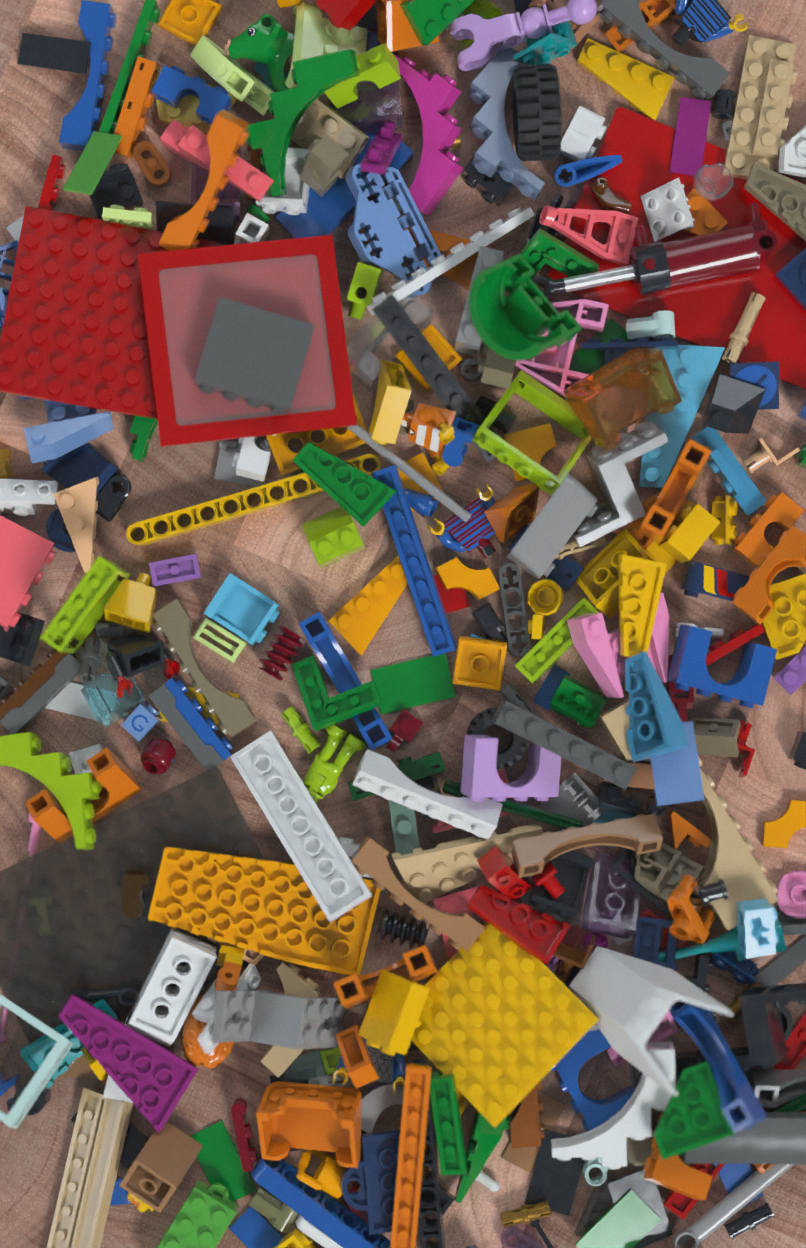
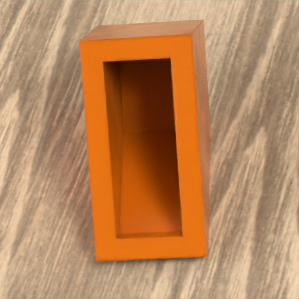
[335,1025,379,1088]

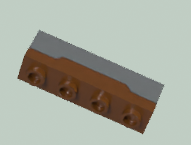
[0,648,82,734]

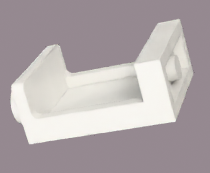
[256,148,310,215]

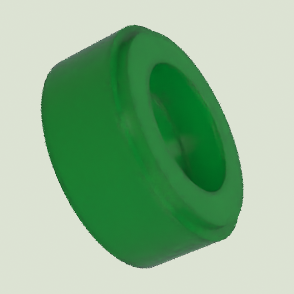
[246,203,270,223]

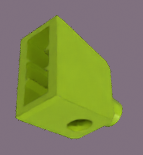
[347,262,384,320]

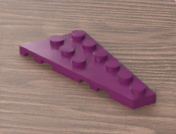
[59,993,198,1133]

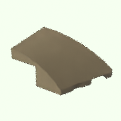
[635,842,705,903]

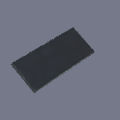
[18,33,91,74]

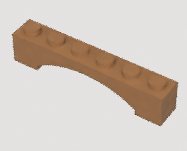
[511,814,663,878]
[350,836,485,951]

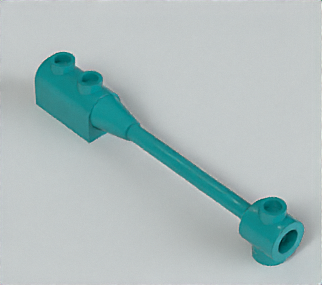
[658,919,787,962]

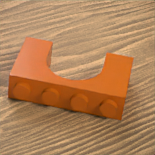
[638,439,711,544]
[25,747,141,845]
[333,945,438,1010]
[643,1084,713,1201]

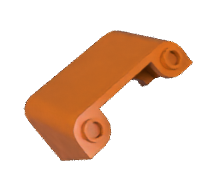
[256,1082,362,1168]

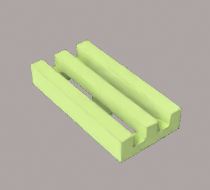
[193,617,247,663]

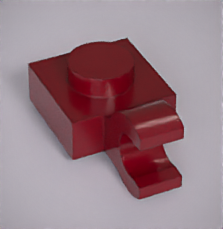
[386,709,423,753]

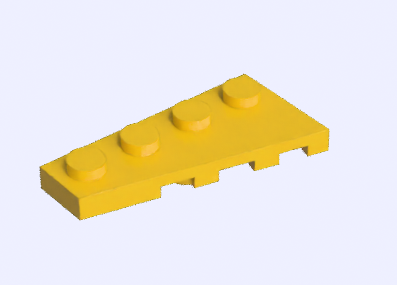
[577,38,674,120]
[618,554,667,657]

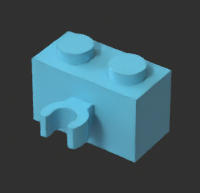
[737,898,778,958]

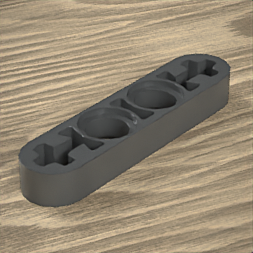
[498,563,530,656]

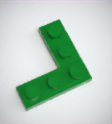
[505,229,599,293]
[291,655,383,732]

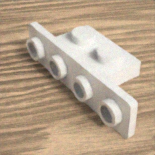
[0,479,58,516]
[192,963,262,1054]

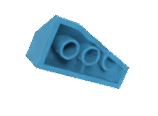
[625,652,689,762]

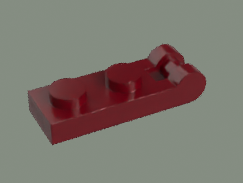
[231,1098,257,1172]

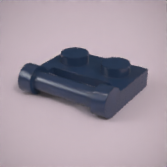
[633,916,677,972]

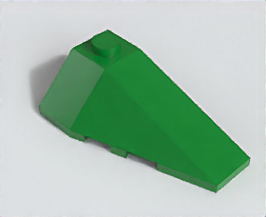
[454,1109,511,1203]

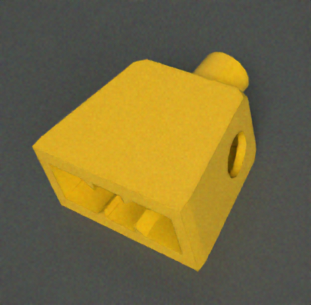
[104,573,157,634]

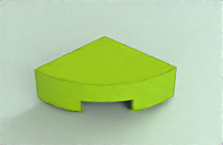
[320,1047,341,1075]

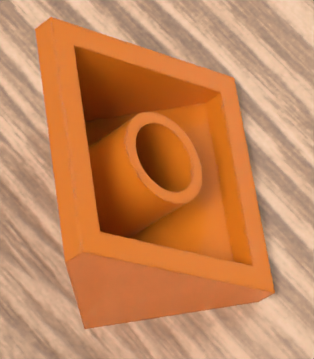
[484,483,540,544]

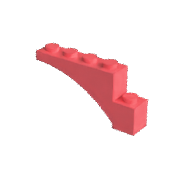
[160,119,273,202]

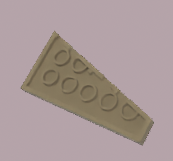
[744,163,806,241]

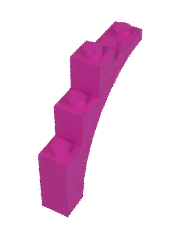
[394,55,463,216]

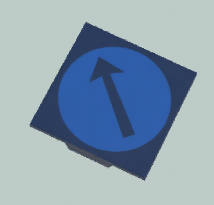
[730,361,779,410]

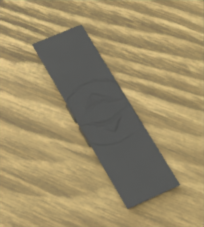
[756,936,806,986]

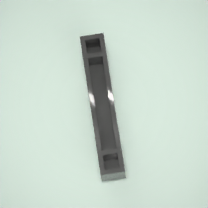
[597,0,730,100]
[491,699,637,790]
[746,1069,806,1107]

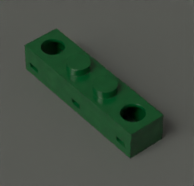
[348,751,446,801]

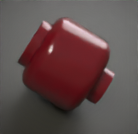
[140,738,176,774]

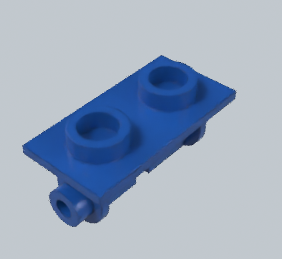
[709,952,760,984]

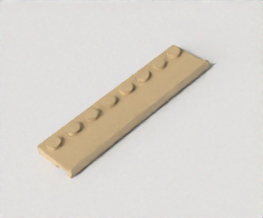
[47,1087,133,1248]

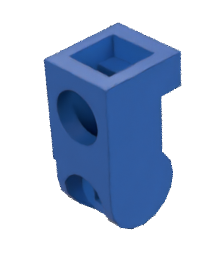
[443,417,479,467]

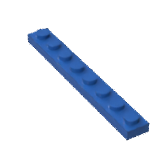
[371,465,457,657]

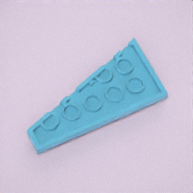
[639,345,725,489]

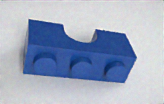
[152,65,232,125]

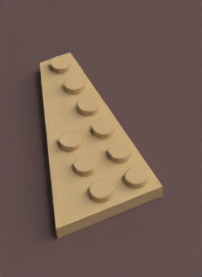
[391,823,544,903]

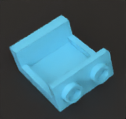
[204,573,281,646]

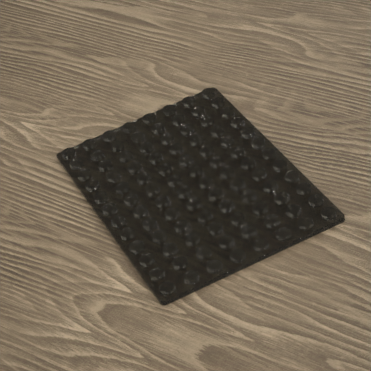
[0,767,266,1044]

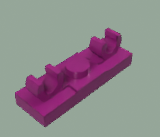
[361,121,402,174]

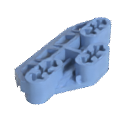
[346,163,441,298]

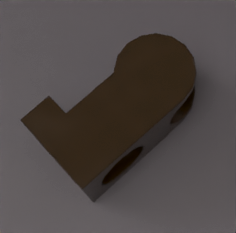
[122,869,150,919]

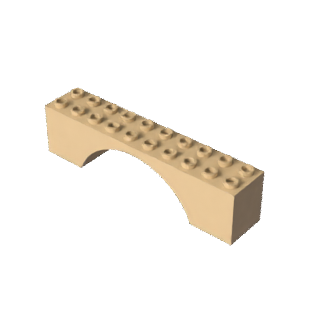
[597,698,779,930]

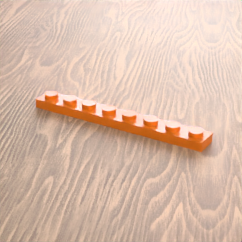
[390,1064,432,1248]

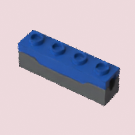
[149,678,233,773]

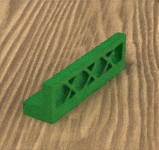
[430,1069,468,1175]

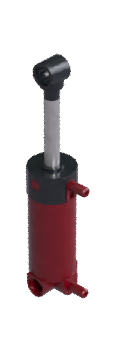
[531,203,778,300]

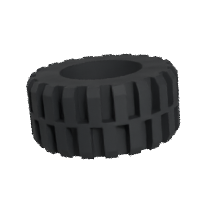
[512,64,562,161]

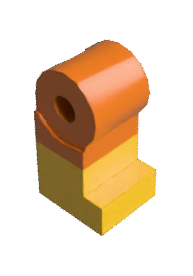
[215,944,245,991]

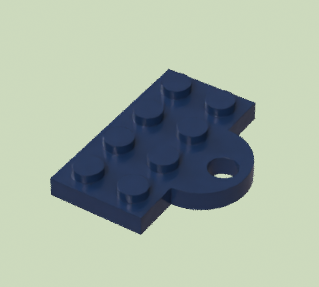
[340,1129,401,1235]

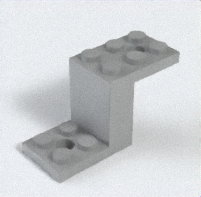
[571,422,669,547]
[211,990,345,1049]

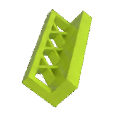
[515,598,599,685]

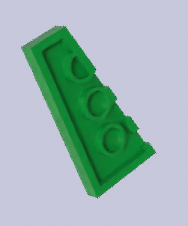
[400,0,474,46]
[292,442,397,527]

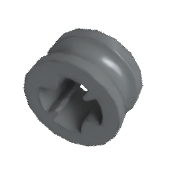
[461,358,482,382]

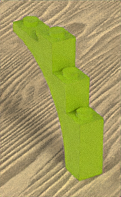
[0,732,101,850]

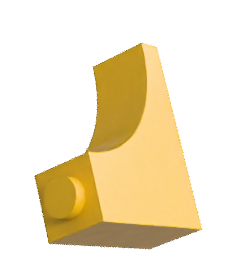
[369,359,411,445]

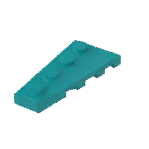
[20,999,117,1089]

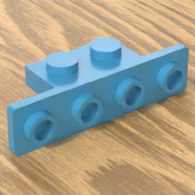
[692,427,766,515]

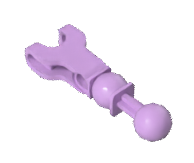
[449,0,597,71]

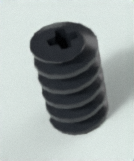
[376,908,429,949]

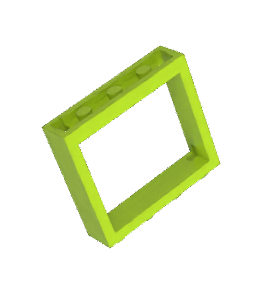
[473,370,600,495]
[40,556,132,653]

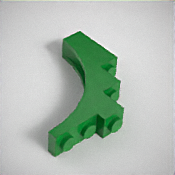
[247,49,360,197]

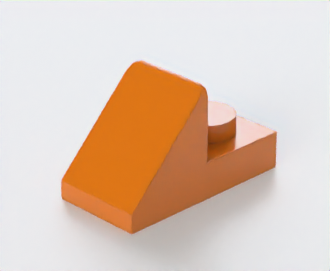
[668,810,713,849]

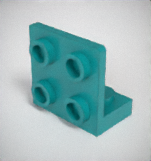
[513,21,577,65]

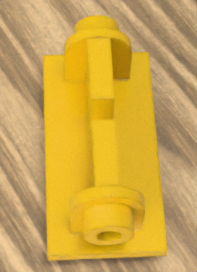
[711,495,737,545]

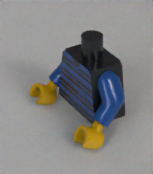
[671,0,748,46]

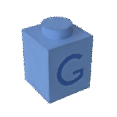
[121,702,162,742]

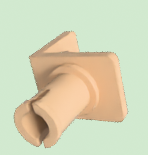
[743,438,800,473]

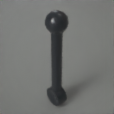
[530,1219,553,1248]

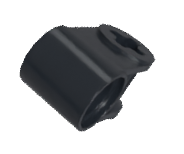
[96,476,132,522]

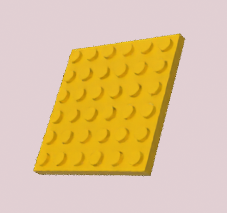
[411,922,600,1128]

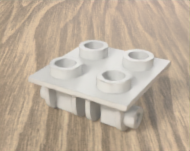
[640,178,695,242]

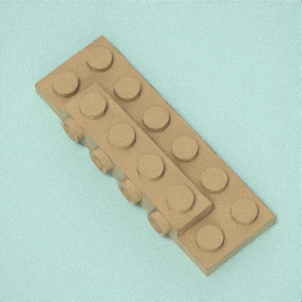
[722,35,797,180]

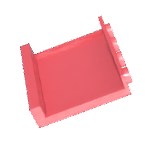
[0,515,56,631]

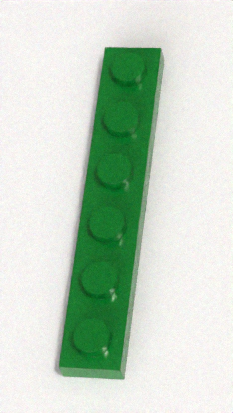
[99,0,161,134]

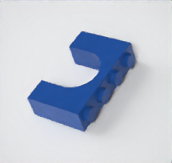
[667,624,777,708]
[552,1029,635,1132]

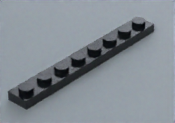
[373,295,498,463]

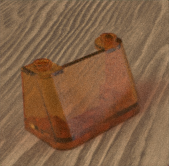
[563,348,682,450]

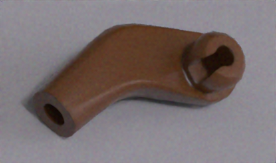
[592,177,631,215]

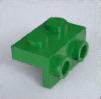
[549,674,608,729]

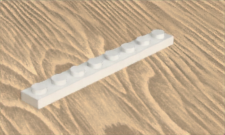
[367,206,534,315]

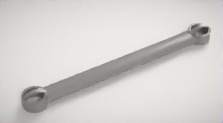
[673,1164,794,1248]

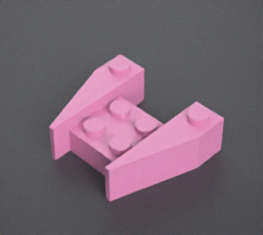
[514,299,609,403]
[567,592,669,698]

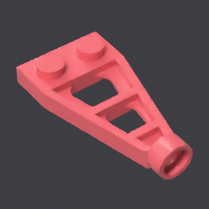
[539,205,638,266]

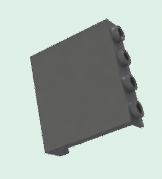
[194,297,315,415]

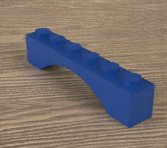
[59,0,117,151]
[298,611,393,751]
[669,983,767,1132]

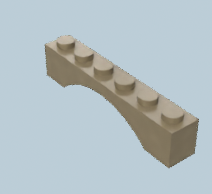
[152,599,258,737]

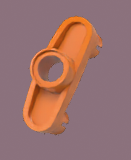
[667,875,716,944]

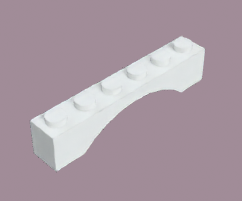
[352,749,503,839]

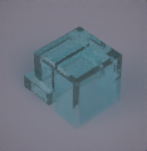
[81,673,145,727]

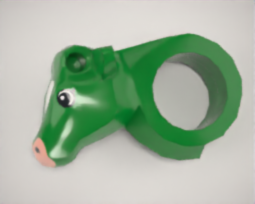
[225,14,294,92]

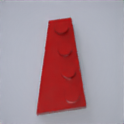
[466,885,571,965]

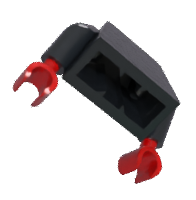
[106,633,180,698]

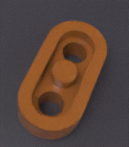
[133,141,171,187]

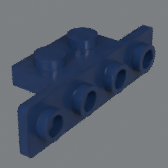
[580,337,679,375]

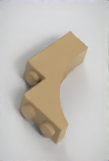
[260,961,320,1078]

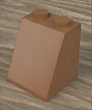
[119,1121,203,1213]

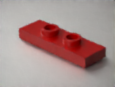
[706,624,765,666]

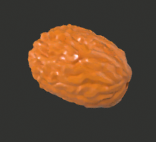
[182,993,235,1068]

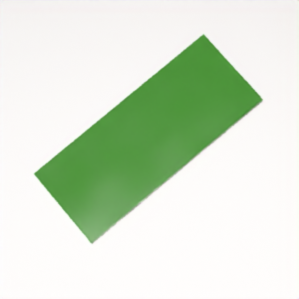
[63,131,122,195]

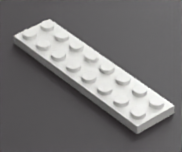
[230,730,373,922]

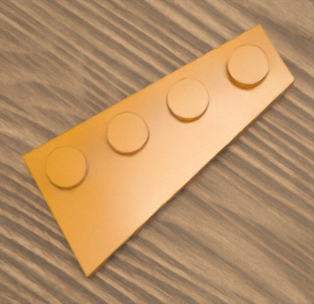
[329,555,408,656]

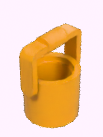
[296,1150,348,1199]

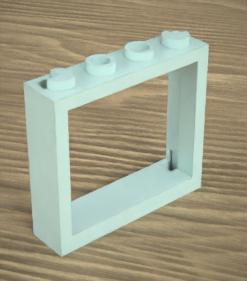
[0,994,74,1129]

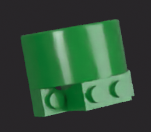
[469,253,582,360]

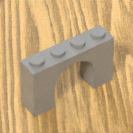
[455,246,504,357]

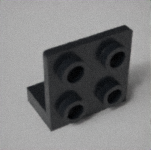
[90,163,144,219]
[0,612,45,667]

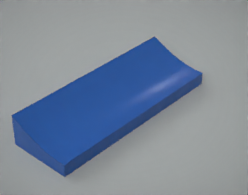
[275,121,413,239]

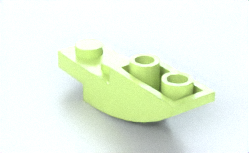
[190,35,275,116]

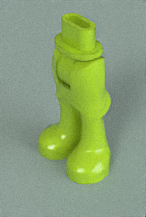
[303,724,368,804]

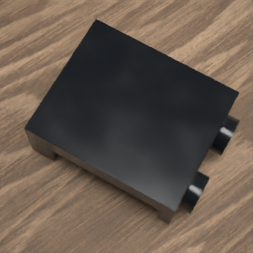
[528,851,594,919]

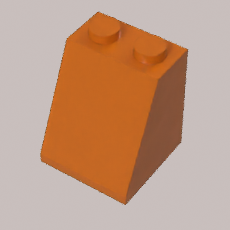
[377,0,442,52]

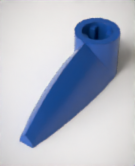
[553,155,622,187]

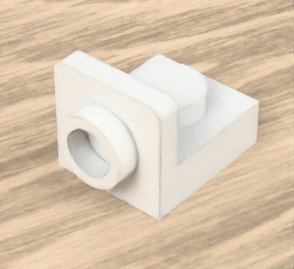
[69,744,102,774]

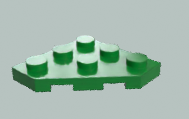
[653,1061,734,1160]

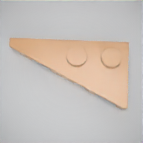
[54,477,99,573]

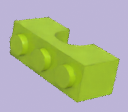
[324,43,401,109]

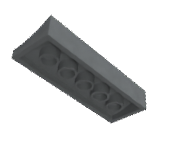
[684,1112,806,1165]

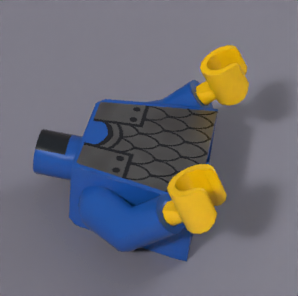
[332,1038,406,1095]

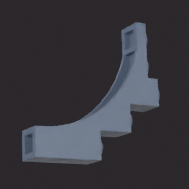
[468,47,545,201]

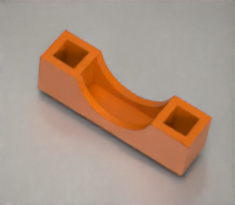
[732,525,806,625]

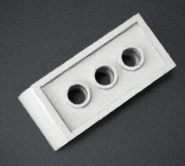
[125,928,217,1048]

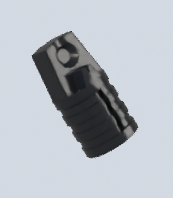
[475,395,518,434]
[471,602,507,642]

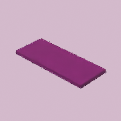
[670,97,711,177]

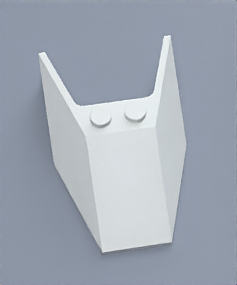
[569,946,734,1097]

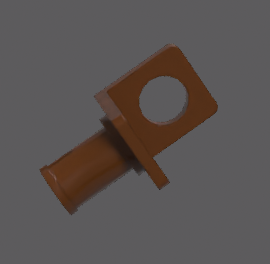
[553,934,596,981]

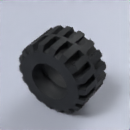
[466,707,528,769]

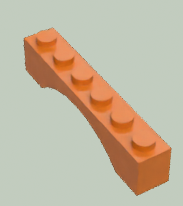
[158,110,249,251]

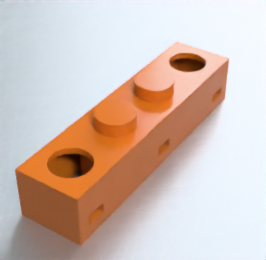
[114,56,160,160]

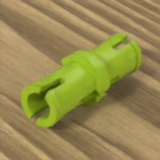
[281,706,321,754]

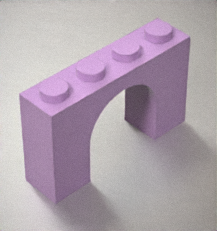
[461,735,561,802]

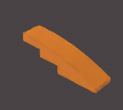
[604,0,676,52]

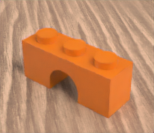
[732,492,804,568]

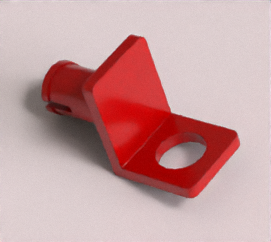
[737,720,755,778]
[531,862,565,899]

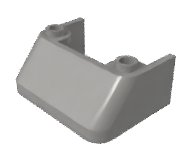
[507,474,599,580]

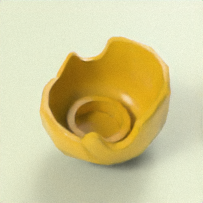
[528,579,564,616]

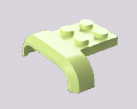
[285,1,367,89]

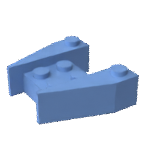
[18,395,114,463]

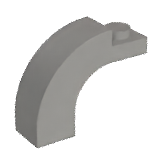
[361,1080,404,1133]

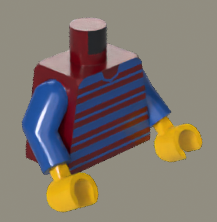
[427,483,497,559]

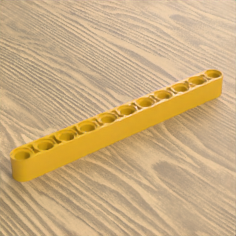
[126,454,381,546]

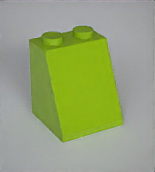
[301,507,365,568]

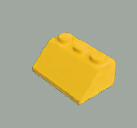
[576,528,658,619]

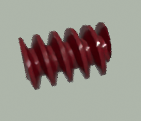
[258,625,304,681]

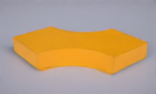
[435,557,500,600]
[762,800,806,848]

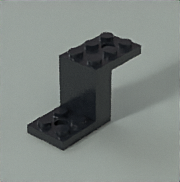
[702,982,806,1071]

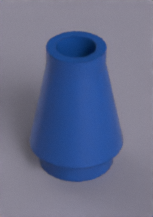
[405,488,438,518]

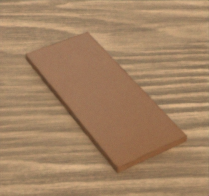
[502,1090,566,1173]

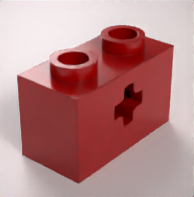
[477,846,532,901]

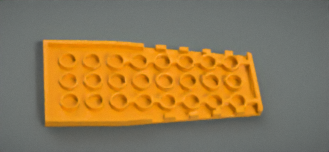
[148,846,380,976]

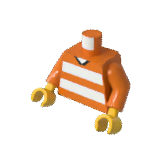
[401,404,456,476]

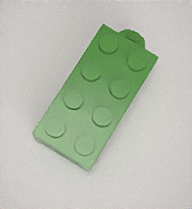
[156,1180,239,1248]

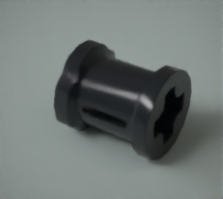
[712,89,737,120]
[698,878,729,906]

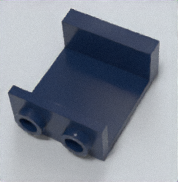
[42,443,121,496]

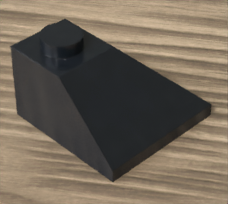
[703,373,766,434]

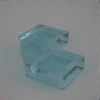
[281,1050,326,1083]

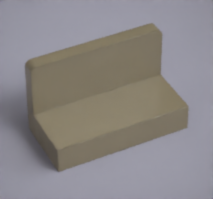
[691,716,741,757]

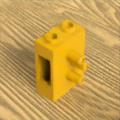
[358,969,430,1056]

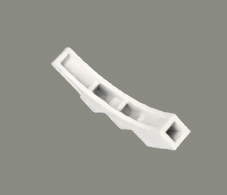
[551,1042,675,1169]

